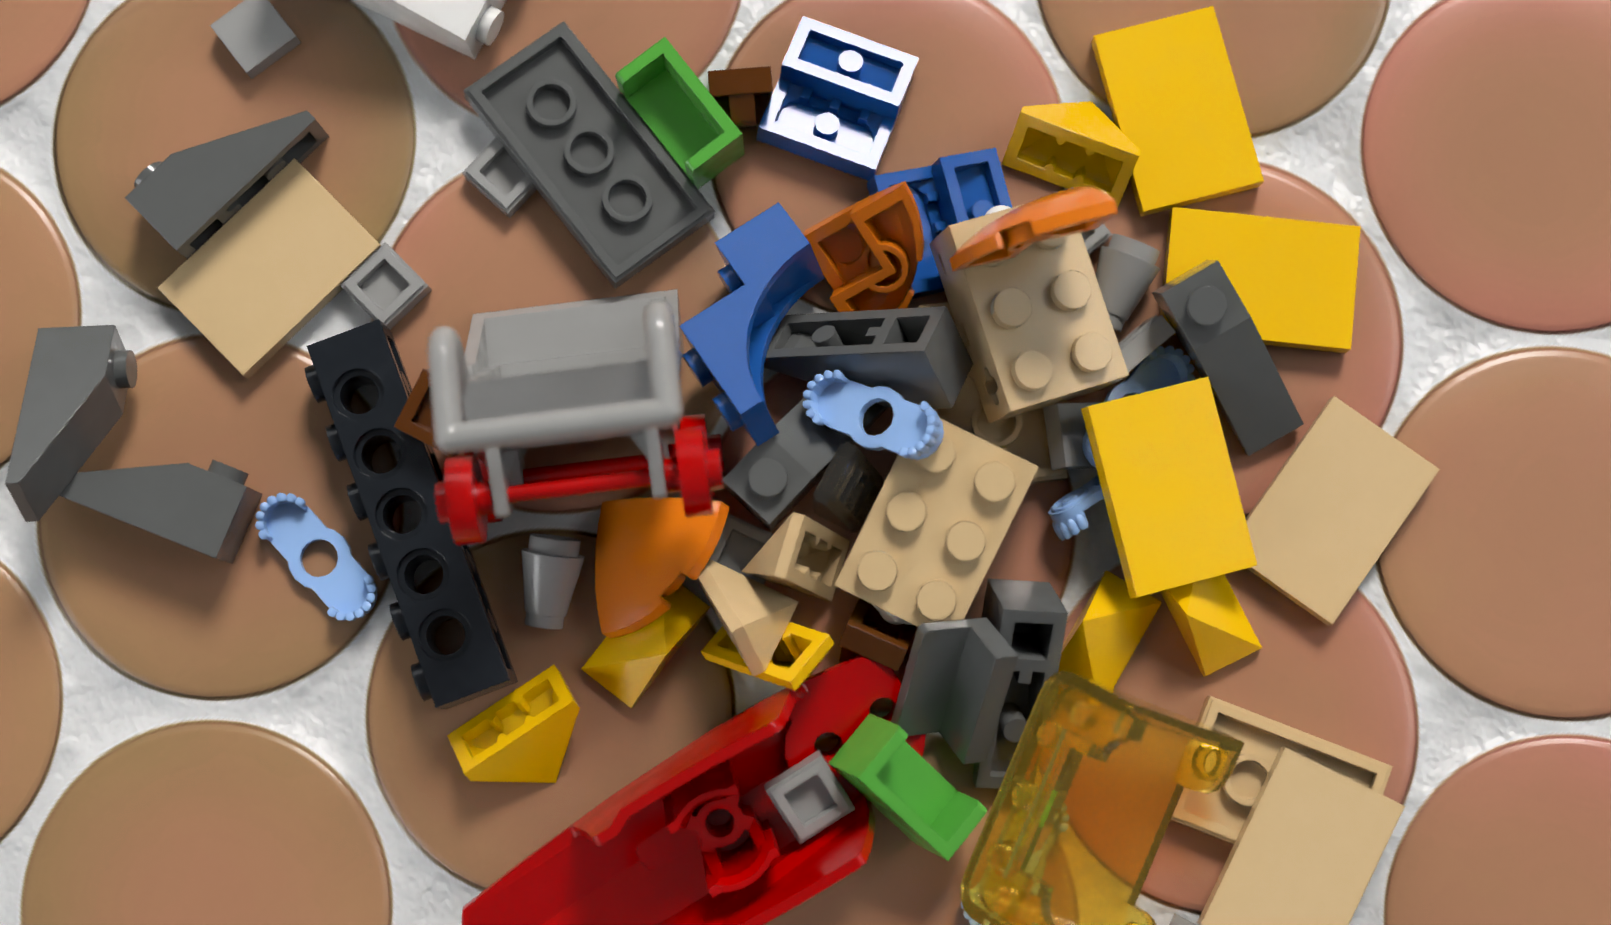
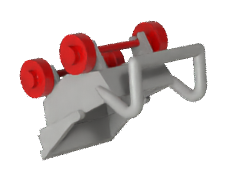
[428,289,725,546]

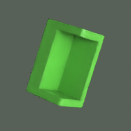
[615,37,745,189]
[828,713,987,861]

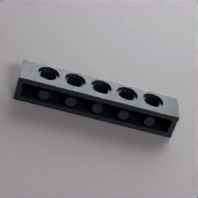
[305,319,518,709]

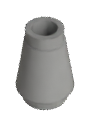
[1096,234,1160,332]
[521,533,585,629]

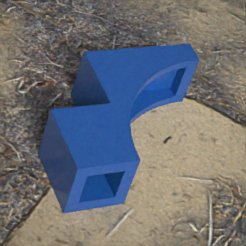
[680,202,824,447]

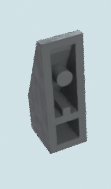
[125,110,329,259]
[1152,260,1304,456]
[764,306,974,409]
[5,325,137,522]
[723,398,888,532]
[59,459,262,564]
[973,578,1068,790]

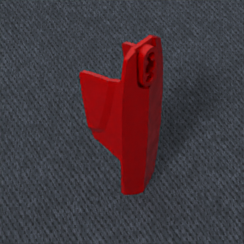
[461,655,926,925]

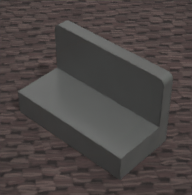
[891,617,1019,764]

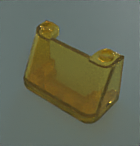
[961,671,1245,925]

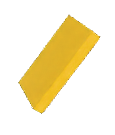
[1091,6,1264,217]
[1160,207,1361,353]
[1081,377,1257,598]

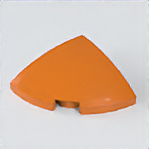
[803,181,924,312]
[949,186,1118,271]
[595,497,729,639]

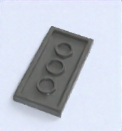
[463,21,715,289]

